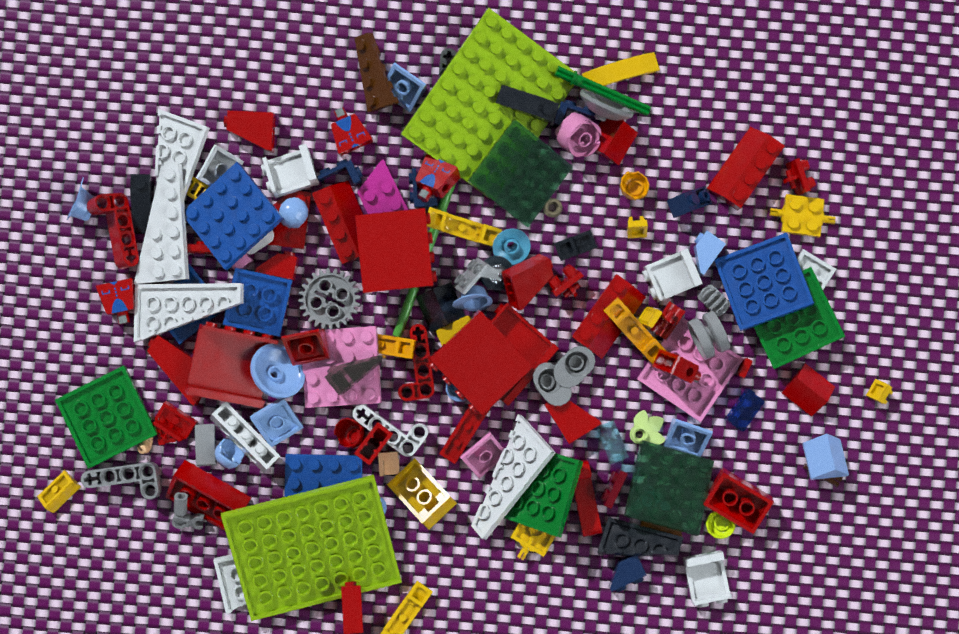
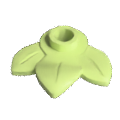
[629,410,665,446]

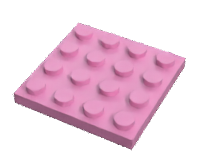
[637,317,743,422]
[300,326,382,408]

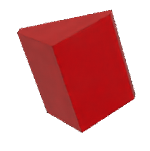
[595,119,638,166]
[281,329,330,366]
[781,363,835,417]

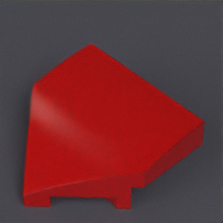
[153,401,198,445]

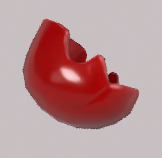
[334,418,365,449]

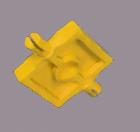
[769,194,836,238]
[510,523,556,561]

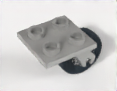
[453,256,512,295]

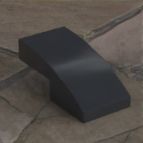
[554,230,598,261]

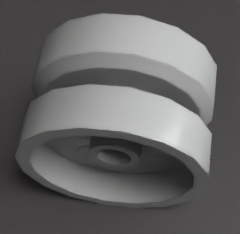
[687,310,730,360]

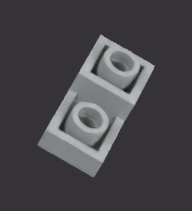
[195,424,216,466]

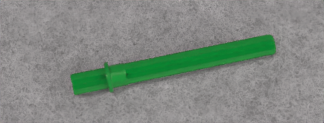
[554,66,651,116]

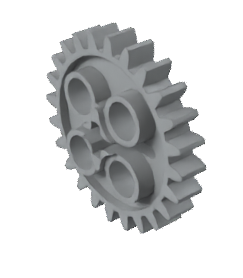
[298,268,361,330]

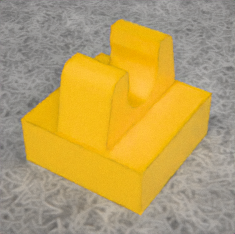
[627,216,648,238]
[866,379,893,404]

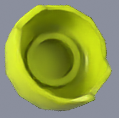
[706,511,736,539]

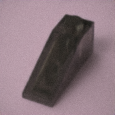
[325,355,387,395]

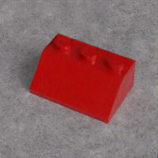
[703,467,774,534]

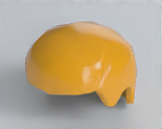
[620,171,649,200]

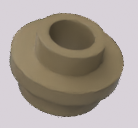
[543,198,562,218]

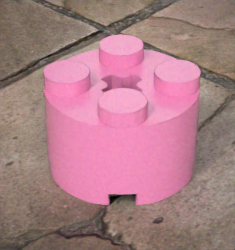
[555,112,601,157]

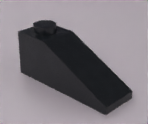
[495,85,559,123]
[130,174,154,234]

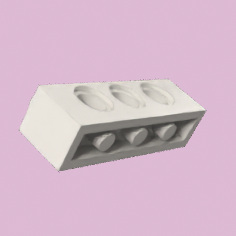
[210,402,280,473]

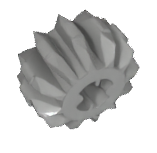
[698,285,730,317]

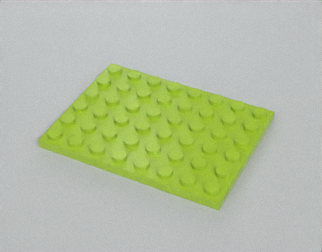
[400,8,574,201]
[221,475,402,621]

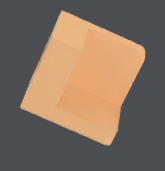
[378,451,400,476]

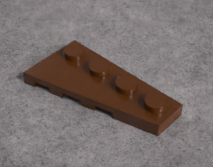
[354,33,399,112]

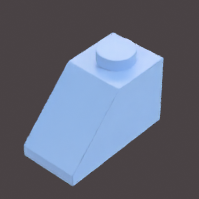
[694,231,726,276]

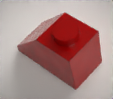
[255,251,299,281]

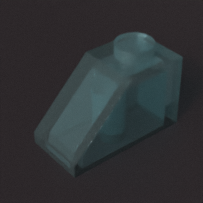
[596,420,629,464]

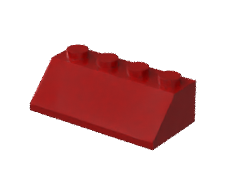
[706,127,785,211]
[312,181,363,265]
[571,274,646,359]
[165,460,251,531]

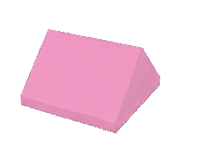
[460,431,504,479]

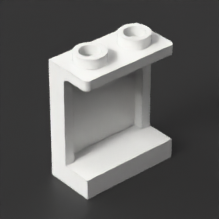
[261,144,319,198]
[642,248,703,302]
[683,550,732,608]

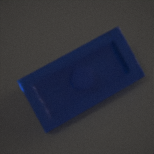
[724,388,765,432]

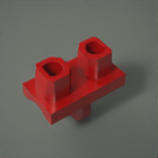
[782,158,816,196]
[548,264,583,298]
[651,301,686,341]

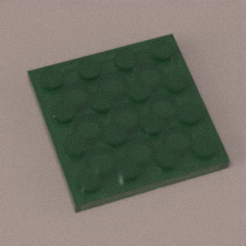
[467,119,573,227]
[624,440,714,536]

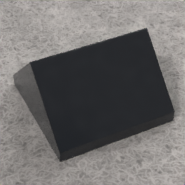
[416,282,465,332]

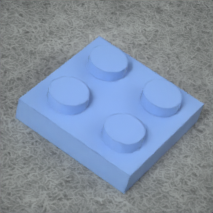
[250,398,304,447]

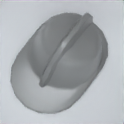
[553,346,595,388]
[533,363,572,406]

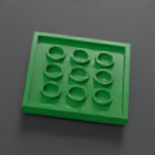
[754,267,845,369]
[55,365,158,469]
[504,453,583,537]

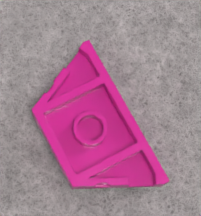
[357,159,408,214]

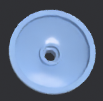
[250,344,305,399]

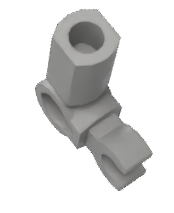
[172,492,204,530]

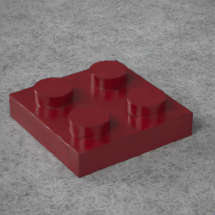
[600,468,628,509]

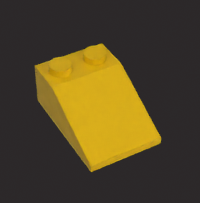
[387,458,457,530]

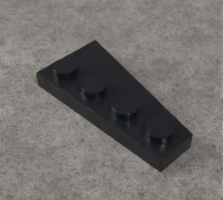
[597,517,683,557]

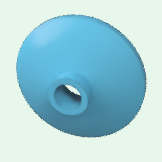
[492,229,531,265]

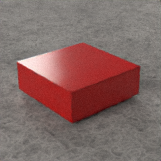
[736,358,753,378]

